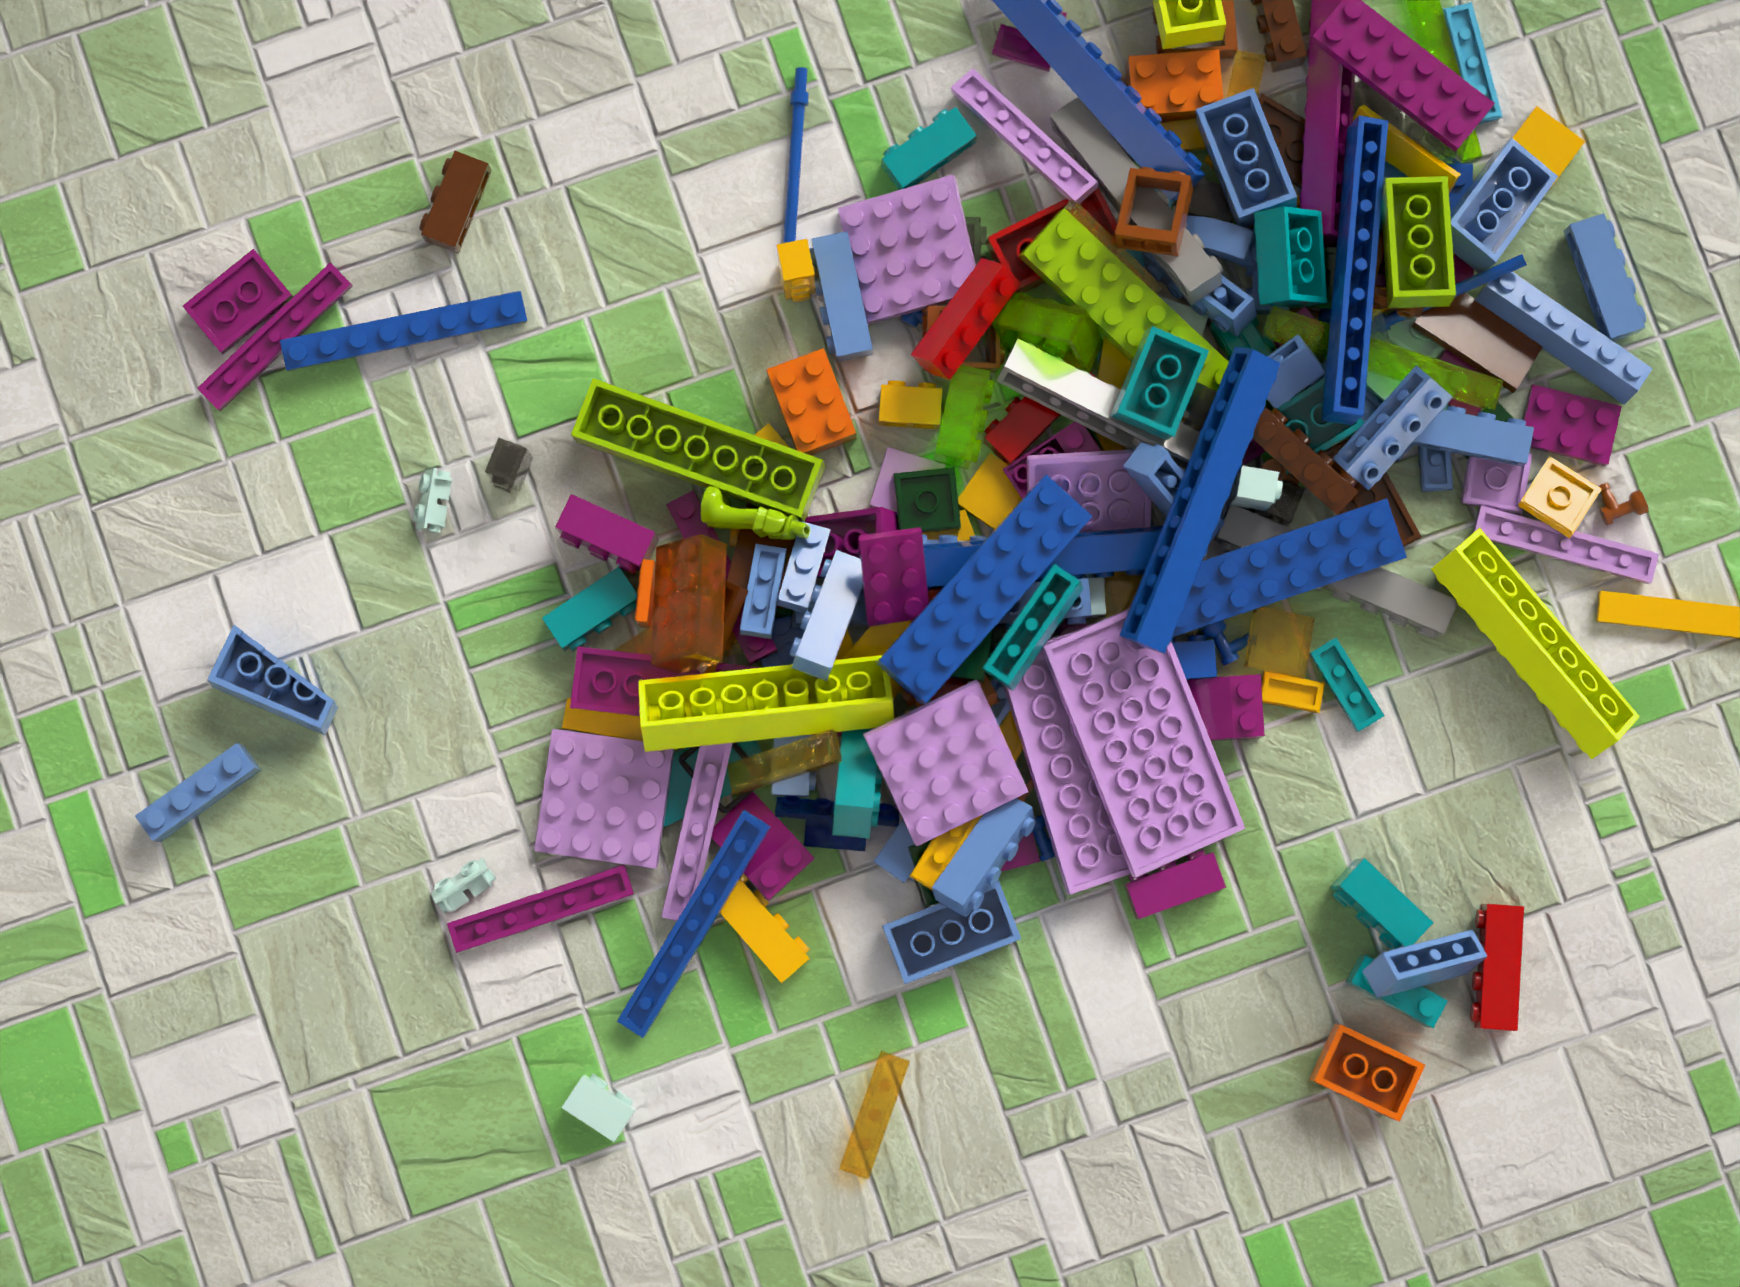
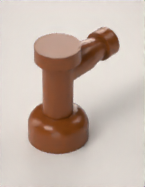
[1260,459,1300,488]
[1598,483,1649,526]

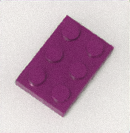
[182,248,293,354]
[1523,385,1622,466]
[858,527,929,626]

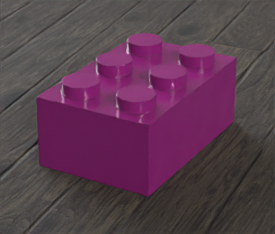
[555,494,659,575]

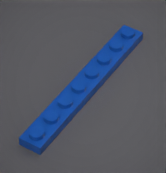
[280,291,527,371]
[617,810,771,1038]

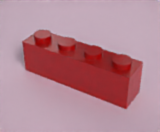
[911,258,1021,380]
[983,351,1096,465]
[1470,904,1524,1031]

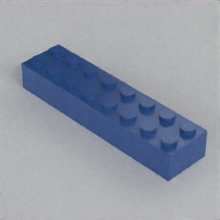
[876,474,1093,705]
[1173,499,1407,637]

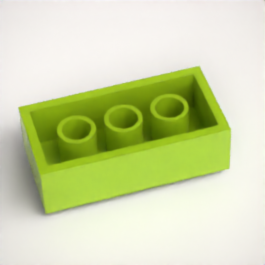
[1381,176,1456,308]

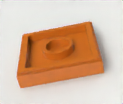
[635,559,658,628]

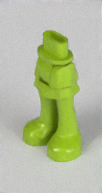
[701,486,811,540]

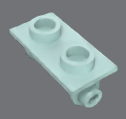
[413,468,452,533]
[431,857,496,914]

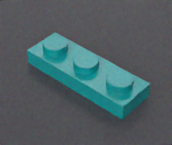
[1309,637,1385,732]

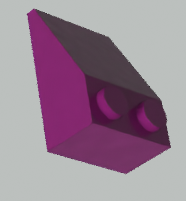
[806,507,898,578]
[1187,674,1265,741]
[711,792,815,901]

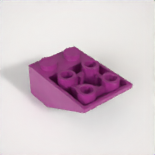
[1003,421,1103,499]

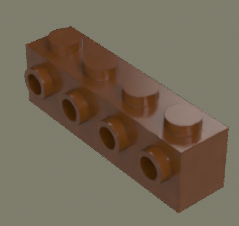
[1251,0,1307,72]
[1252,407,1358,515]

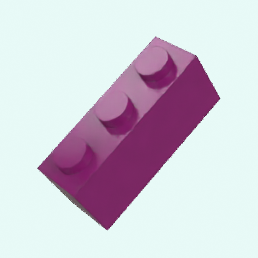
[1124,849,1226,919]

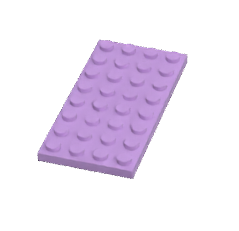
[1042,609,1246,877]
[1003,628,1131,895]

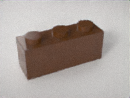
[419,150,492,254]

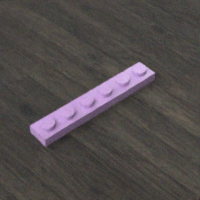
[951,68,1098,207]
[1472,506,1659,584]
[662,743,732,921]

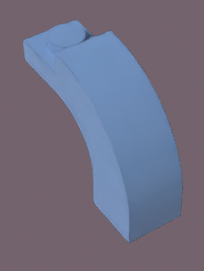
[1186,216,1258,272]

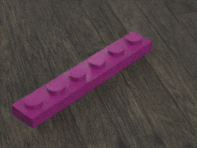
[197,262,353,412]
[666,490,778,665]
[447,865,634,953]

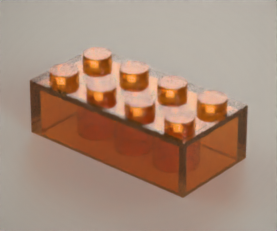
[651,534,727,673]

